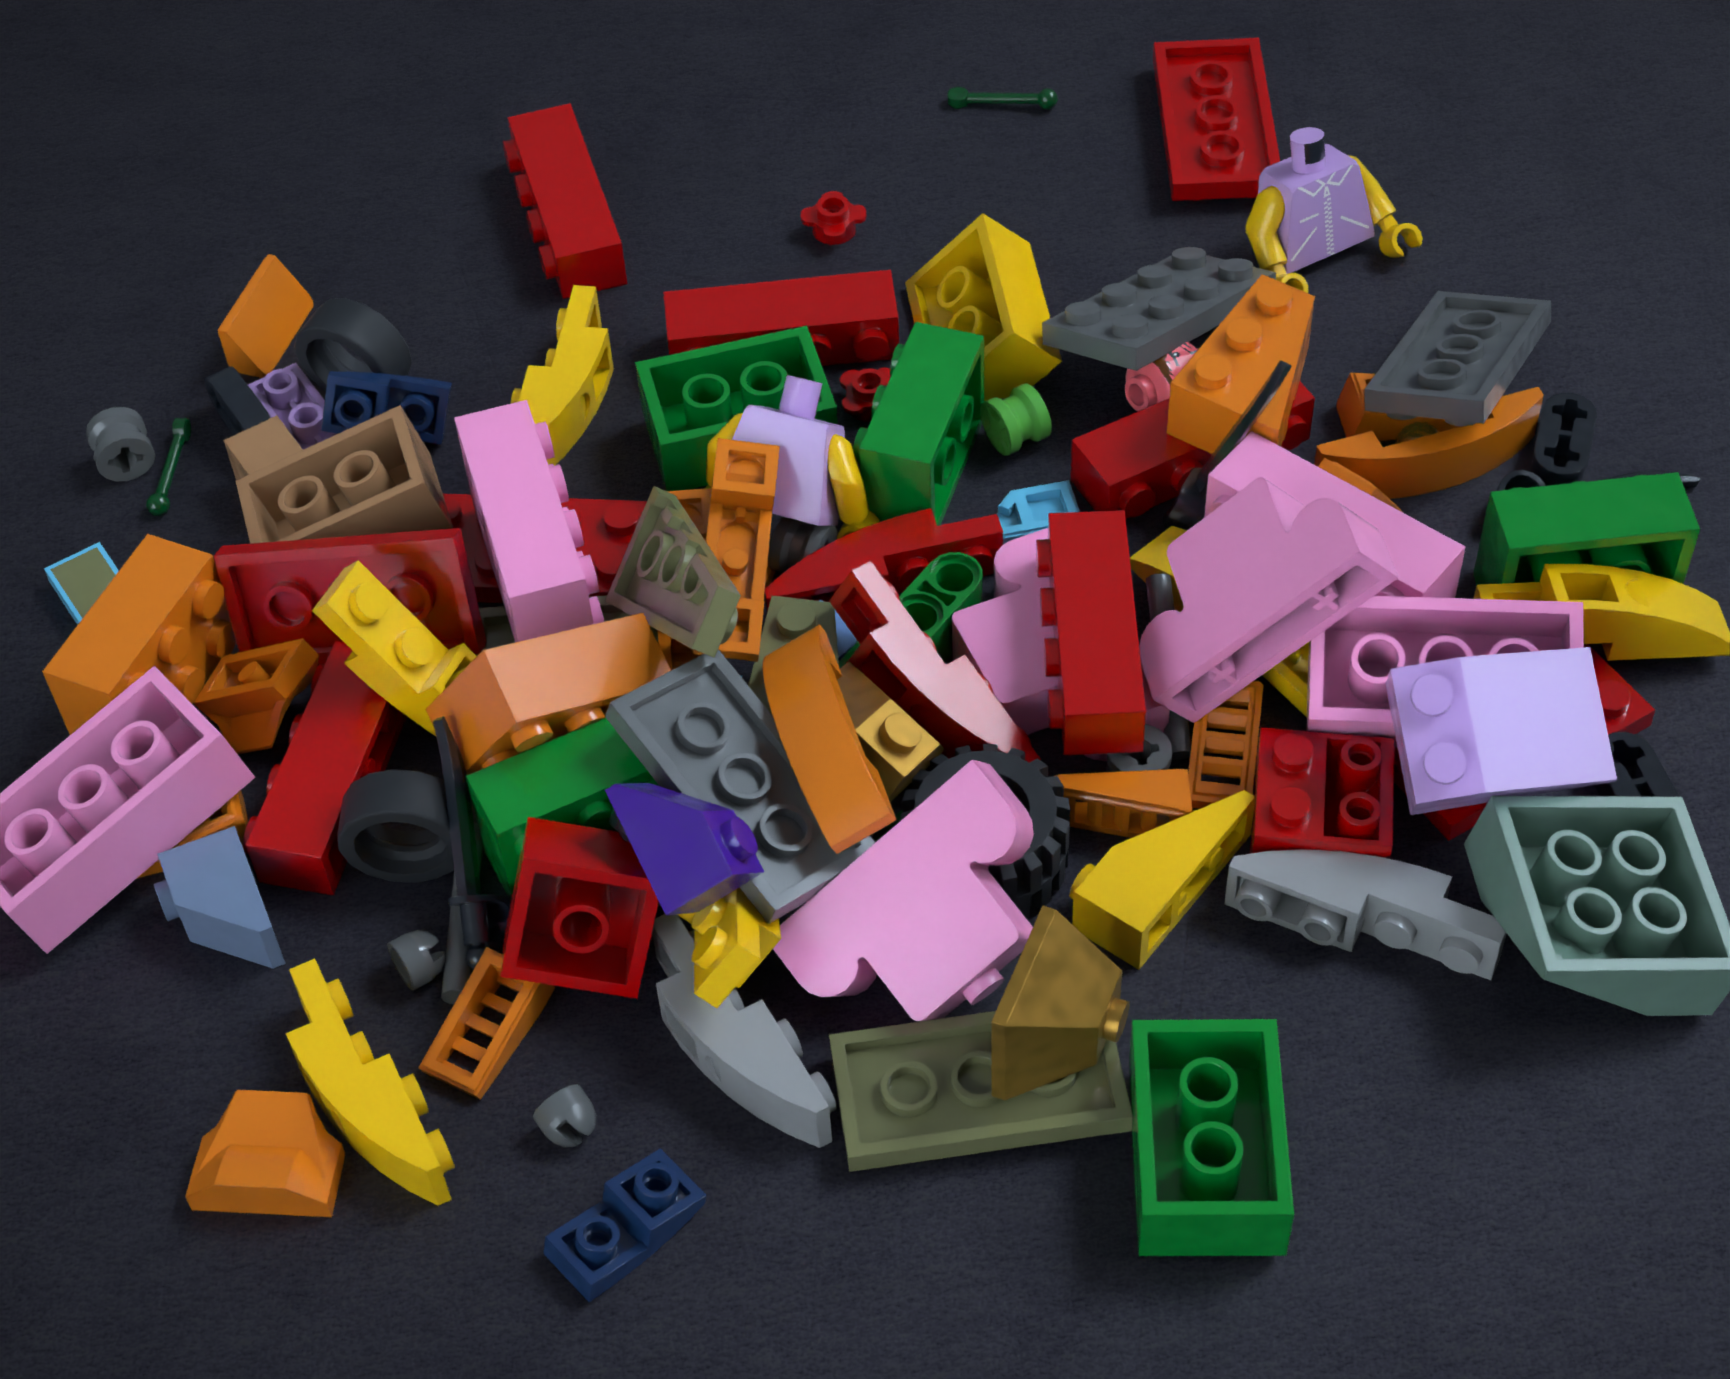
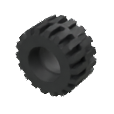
[901,744,1070,918]

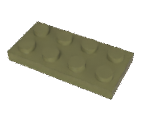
[829,1011,1133,1172]

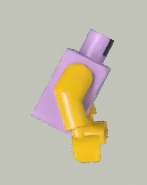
[1245,127,1423,293]
[704,375,880,539]

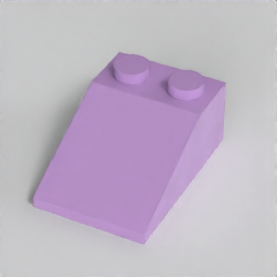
[1386,647,1617,815]

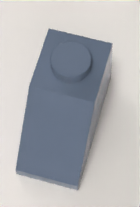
[154,826,286,969]

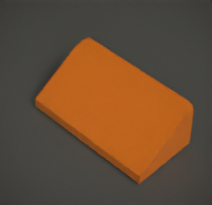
[217,254,314,378]

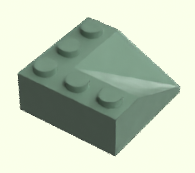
[1464,796,1730,1016]

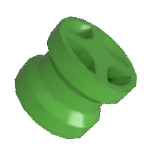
[980,383,1052,456]

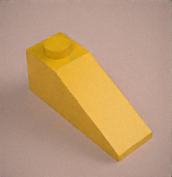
[1070,790,1256,970]

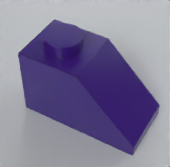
[605,783,764,915]

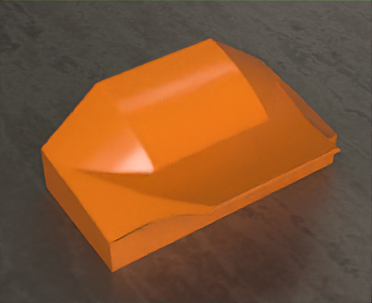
[194,638,319,754]
[185,1090,345,1217]

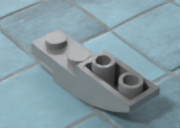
[1224,849,1507,980]
[652,914,836,1148]

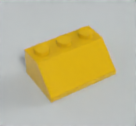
[905,213,1062,401]

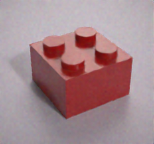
[500,817,659,999]

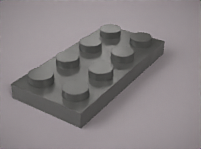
[1042,247,1276,371]
[1364,291,1551,426]
[605,649,876,924]

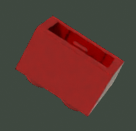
[1250,727,1394,858]

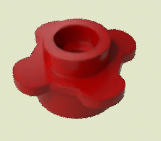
[801,191,867,245]
[840,367,891,422]

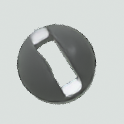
[387,930,445,991]
[533,1084,597,1148]

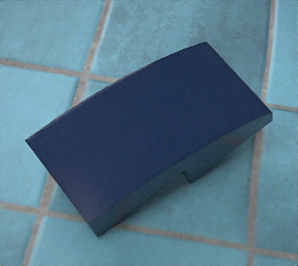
[321,371,452,445]
[543,1148,707,1302]

